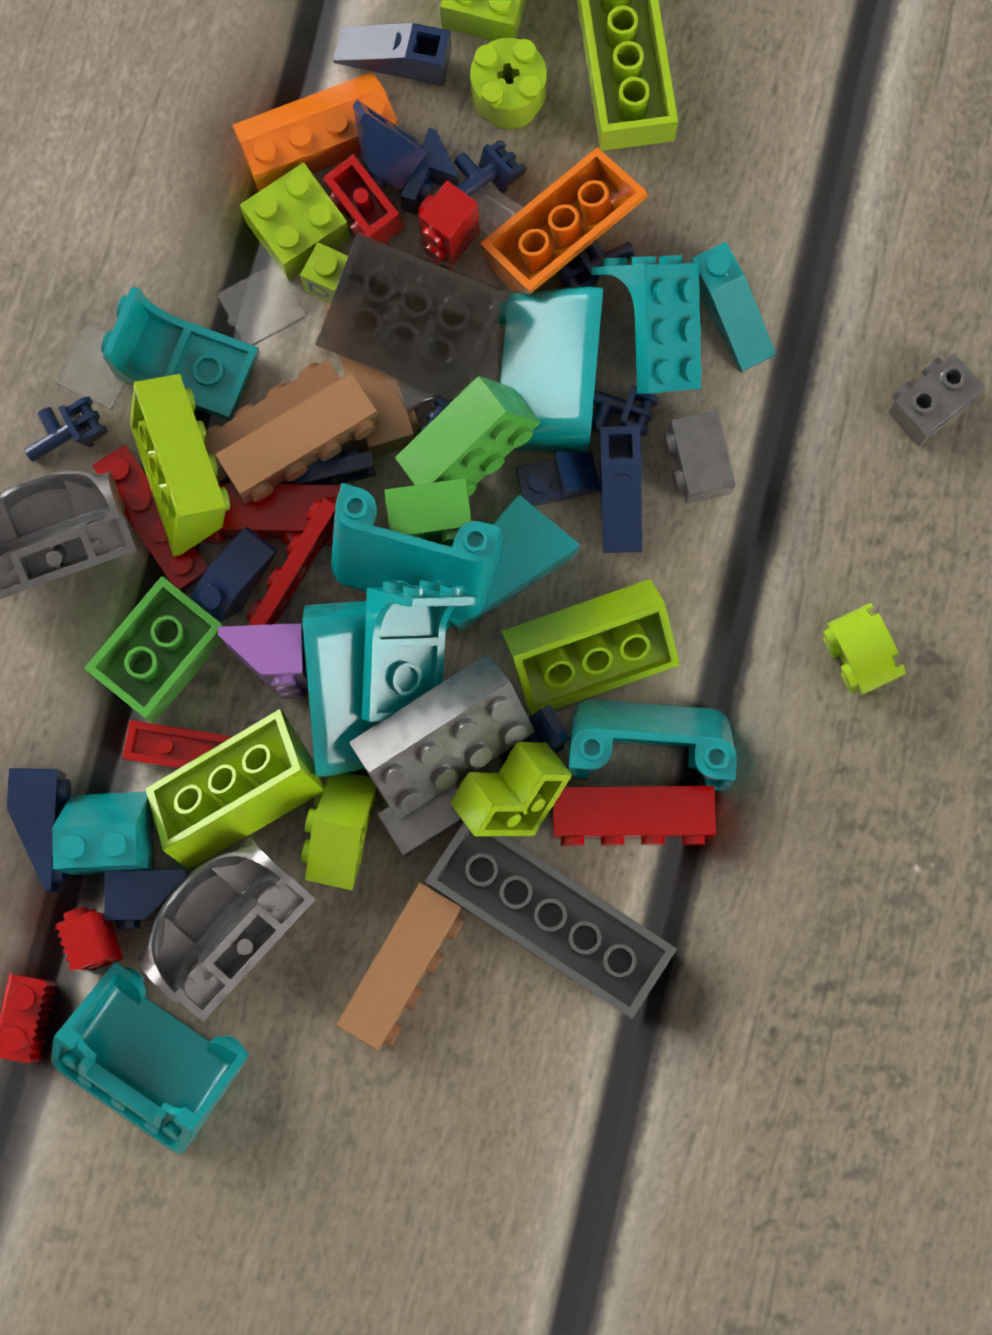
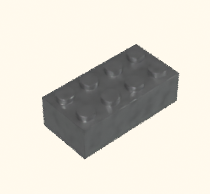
[349,654,535,820]

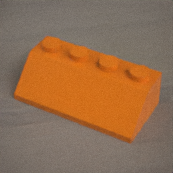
[232,72,398,191]
[480,147,649,294]

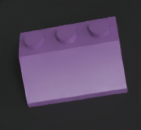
[218,623,308,699]

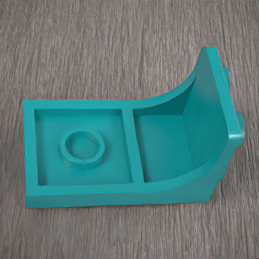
[591,255,702,394]
[101,286,260,421]
[361,580,478,722]

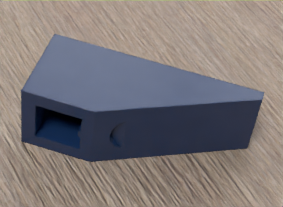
[333,23,452,86]
[598,426,642,553]
[7,768,71,893]

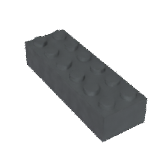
[425,823,677,1019]

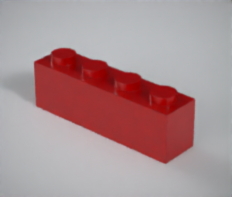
[202,483,341,546]
[550,786,716,847]

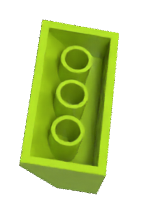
[130,374,230,556]
[502,578,680,715]
[145,709,324,870]

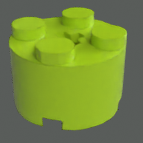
[470,38,547,129]
[822,603,906,695]

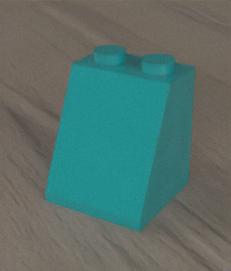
[52,792,154,876]

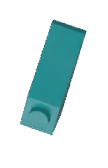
[691,241,776,373]

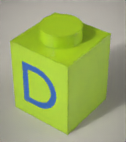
[300,242,356,302]

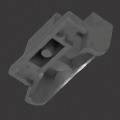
[0,471,138,599]
[137,837,316,1022]

